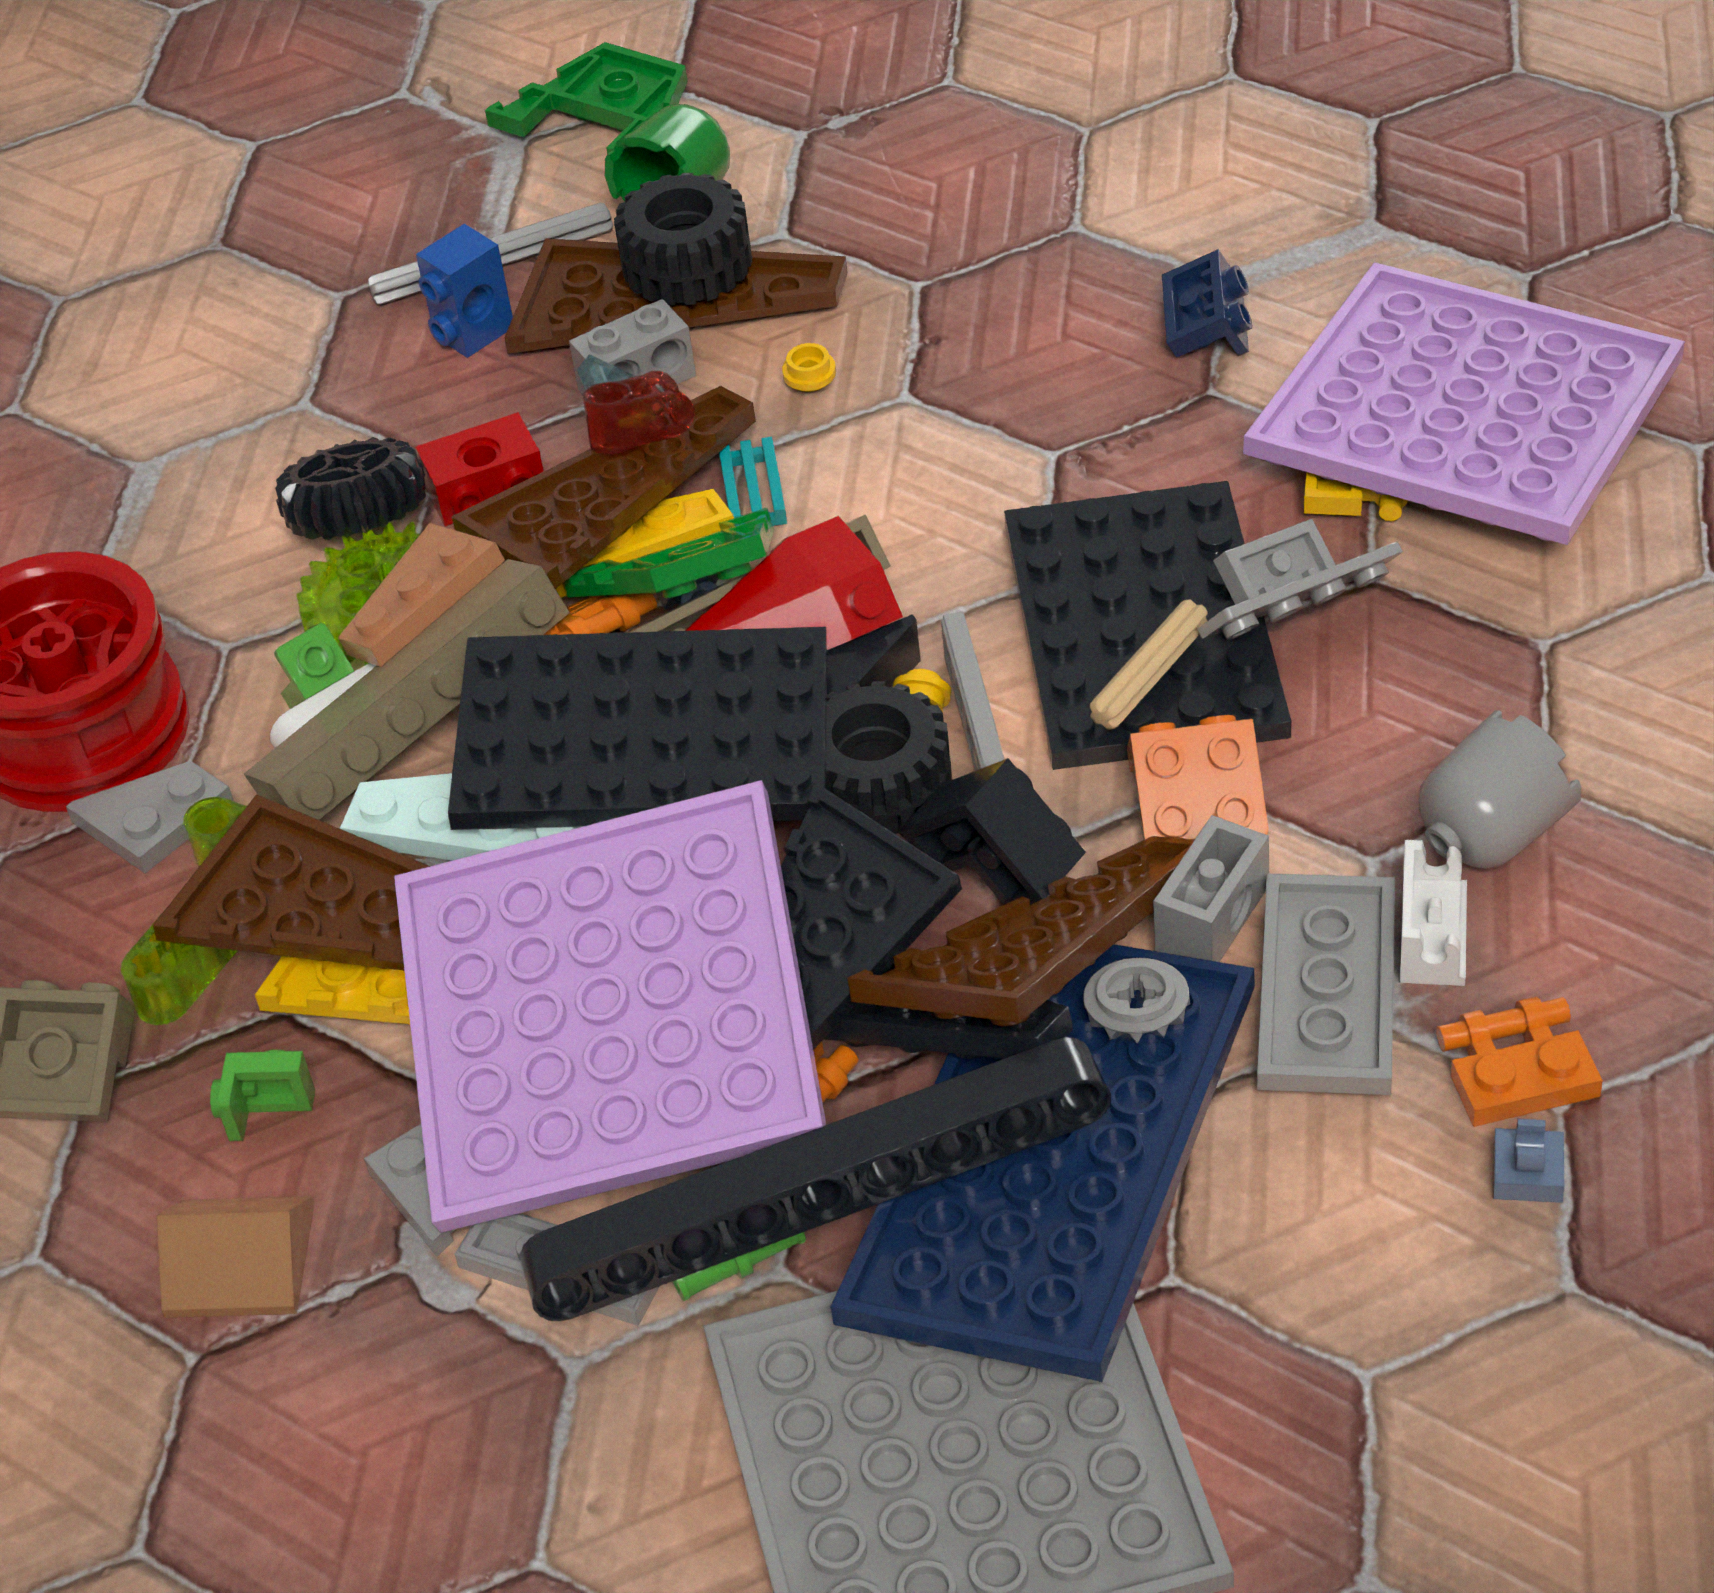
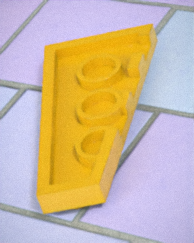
[555,489,734,599]

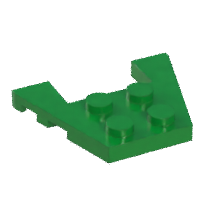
[485,42,688,154]
[563,508,774,598]

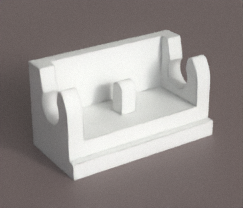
[1400,840,1467,986]

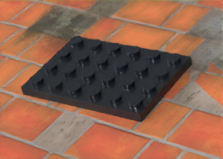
[1004,481,1292,770]
[448,627,827,830]

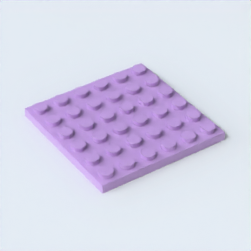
[1243,262,1685,545]
[394,780,826,1233]

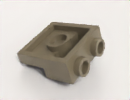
[0,980,135,1122]

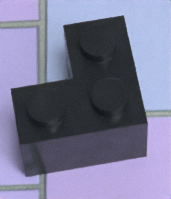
[899,758,1086,905]

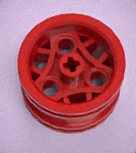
[0,551,190,812]

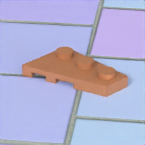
[338,523,505,667]

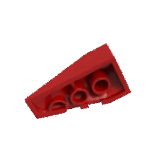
[684,516,903,650]

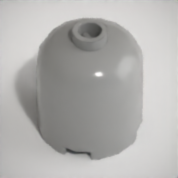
[1419,710,1581,869]

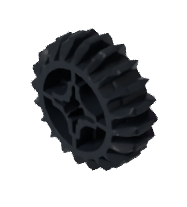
[275,437,426,540]

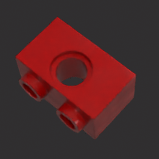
[415,412,544,527]

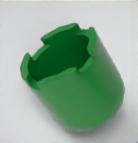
[604,104,730,202]

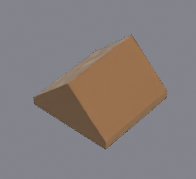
[156,1196,314,1318]

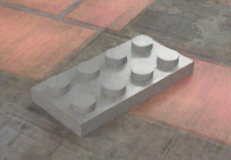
[1257,873,1395,1095]

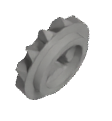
[1084,958,1190,1043]

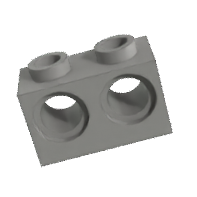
[569,299,696,418]

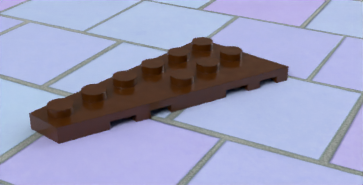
[504,238,848,354]
[452,386,756,589]
[153,794,430,971]

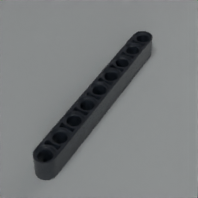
[520,1037,1111,1322]

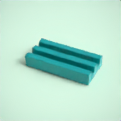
[719,436,787,526]

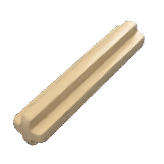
[1090,599,1208,730]

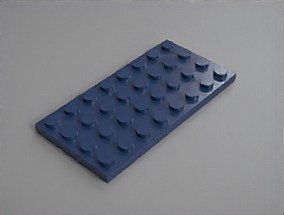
[830,944,1255,1382]

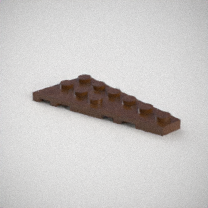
[847,836,1194,1026]

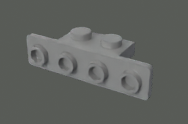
[1197,519,1403,640]

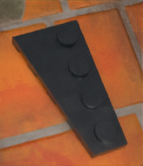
[824,964,1073,1059]

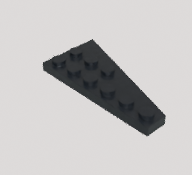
[781,783,962,1050]

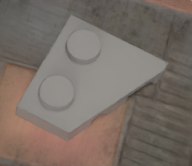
[66,761,234,873]

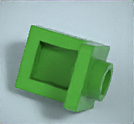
[274,623,354,709]
[210,1050,316,1141]

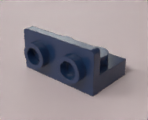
[1162,249,1253,358]

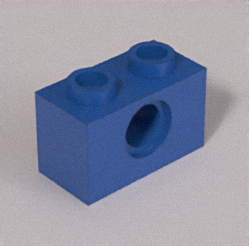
[416,224,513,358]

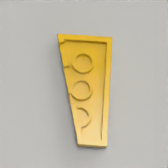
[255,956,410,1024]

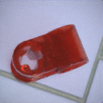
[582,371,695,454]

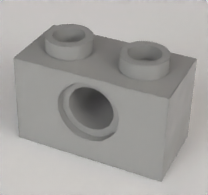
[1153,815,1269,962]

